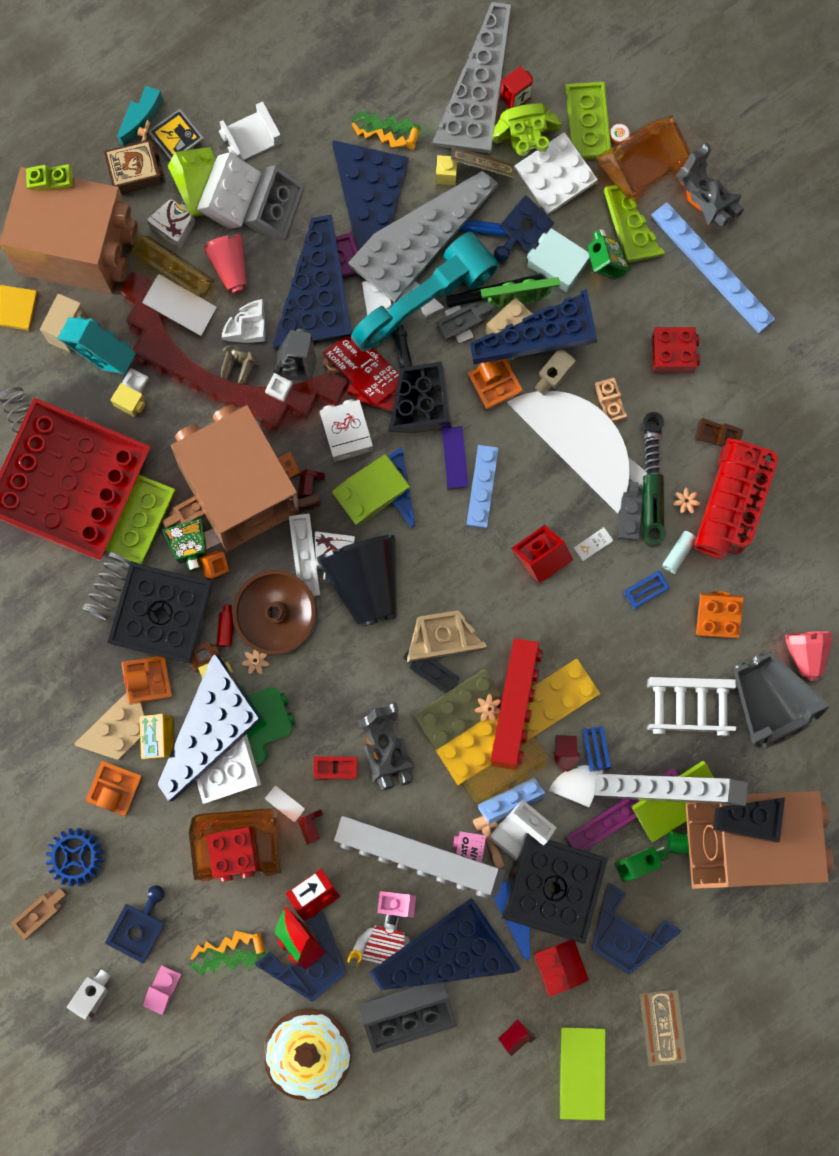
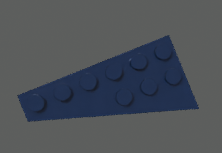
[470,289,597,364]

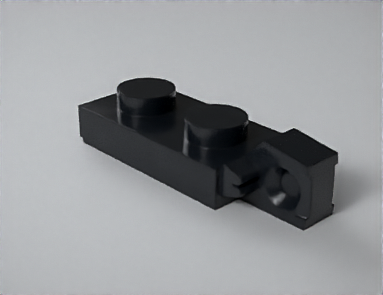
[404,650,460,694]

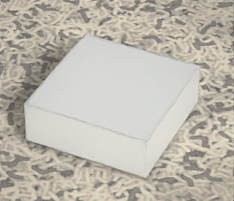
[122,368,149,393]
[265,373,293,402]

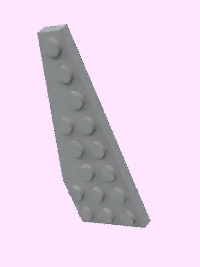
[348,171,498,303]

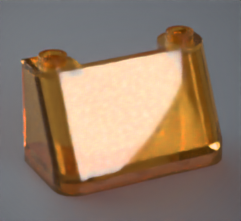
[596,115,691,201]
[189,809,282,881]

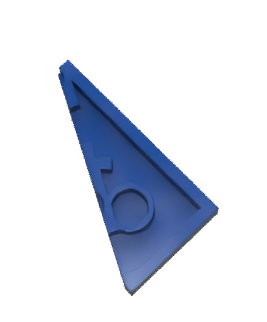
[388,447,415,528]
[493,882,530,959]

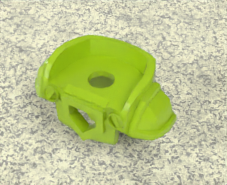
[492,103,562,156]

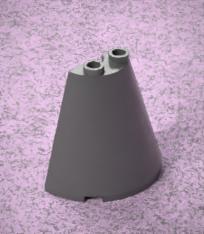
[733,652,830,748]

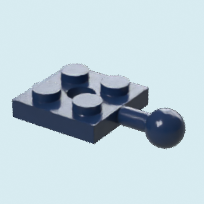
[494,195,554,262]
[105,885,165,964]

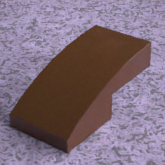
[695,418,743,447]

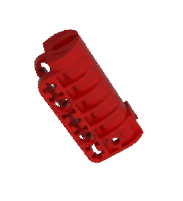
[693,439,778,560]

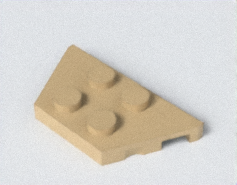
[407,610,487,662]
[74,693,145,760]

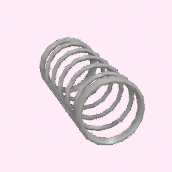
[0,387,30,433]
[83,552,132,620]

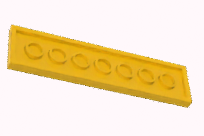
[435,659,600,786]

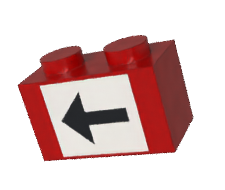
[500,66,533,109]
[285,869,340,922]

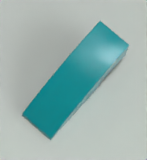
[117,86,163,146]

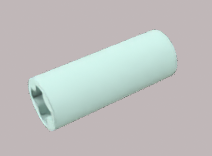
[662,531,696,574]

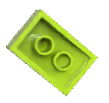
[168,147,216,217]
[332,454,411,525]

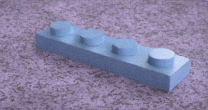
[466,445,498,529]

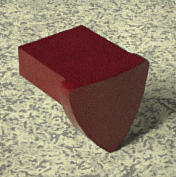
[298,469,325,499]
[554,735,580,772]
[297,810,323,845]
[498,1020,536,1056]

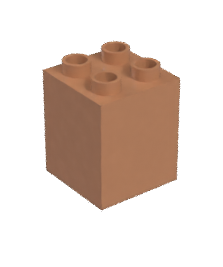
[0,167,138,294]
[171,404,299,553]
[685,791,834,889]

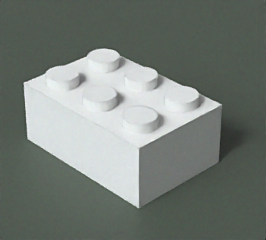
[197,152,261,229]

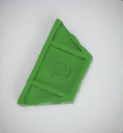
[481,277,560,308]

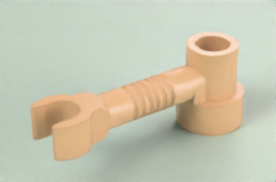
[473,816,505,868]

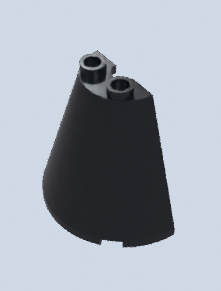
[317,535,397,626]

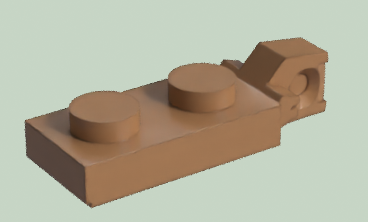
[162,496,206,528]
[10,888,69,940]

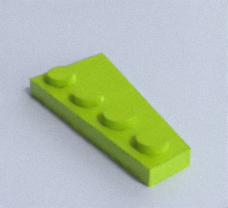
[604,184,665,263]

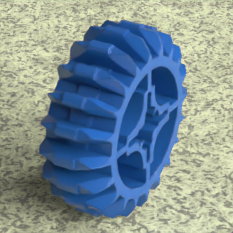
[46,828,105,887]

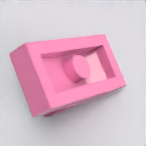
[377,891,416,918]
[143,965,182,1015]

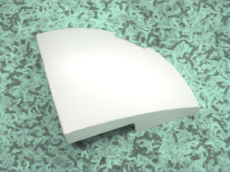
[222,299,266,343]
[548,765,603,808]

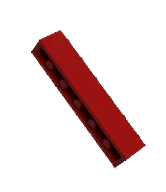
[490,638,543,770]

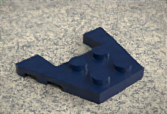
[591,883,681,975]
[255,910,347,1002]

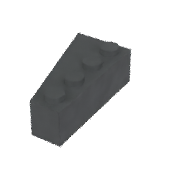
[272,329,316,383]

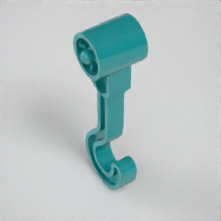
[351,231,500,351]

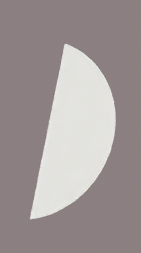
[507,391,629,513]

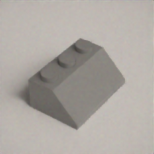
[243,166,304,240]

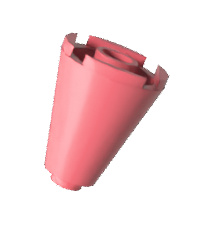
[203,234,247,293]

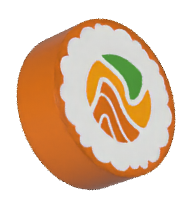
[610,123,630,145]

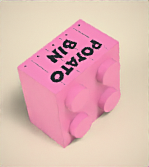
[452,831,486,862]

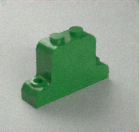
[241,685,296,767]

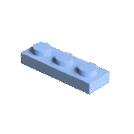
[478,778,545,825]

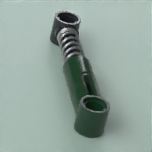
[641,412,666,547]

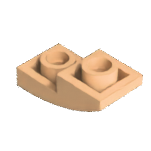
[595,378,627,423]

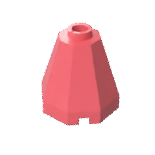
[786,631,833,681]

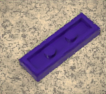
[442,426,468,489]

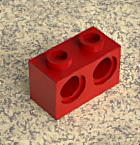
[313,756,358,780]

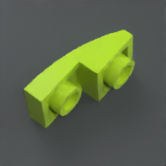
[26,164,73,190]

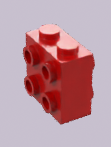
[652,327,700,373]
[206,827,260,882]

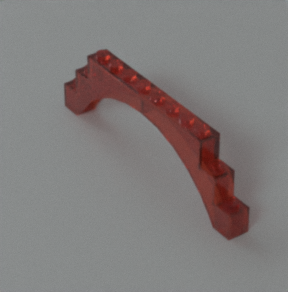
[120,270,348,431]

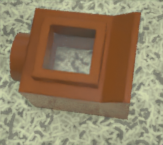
[191,641,220,673]

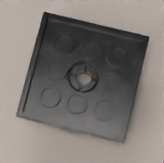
[107,562,213,665]
[501,833,608,944]

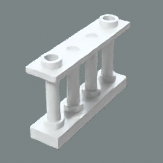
[647,677,736,736]

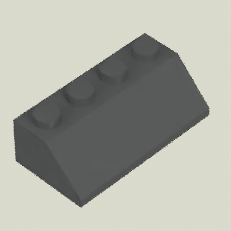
[359,983,457,1053]

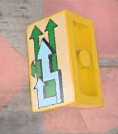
[140,714,174,759]

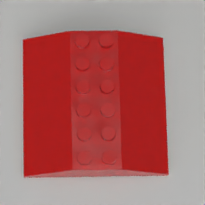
[0,397,151,561]

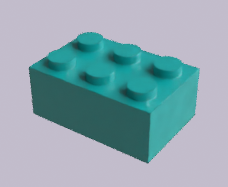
[57,316,136,374]

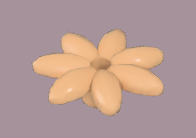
[137,120,150,142]
[673,488,700,514]
[242,650,269,674]
[475,694,500,721]

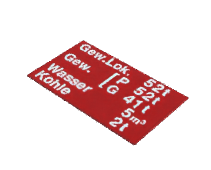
[322,330,400,405]

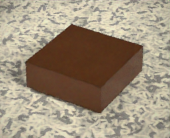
[298,494,321,512]

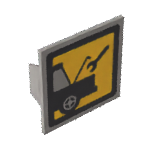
[148,109,204,160]

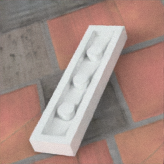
[289,513,320,597]

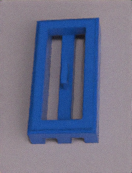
[623,570,670,610]
[582,726,611,772]

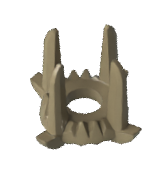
[221,346,258,386]

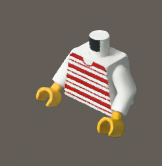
[347,914,411,966]

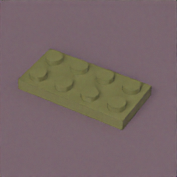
[414,669,502,750]

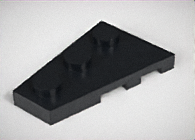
[713,797,785,843]

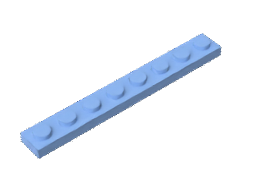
[651,202,775,334]

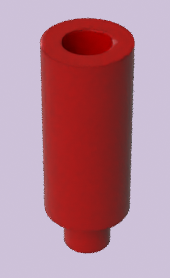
[216,604,234,647]

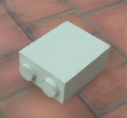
[527,228,590,293]

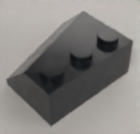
[388,362,452,434]

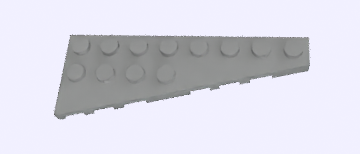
[433,2,511,154]

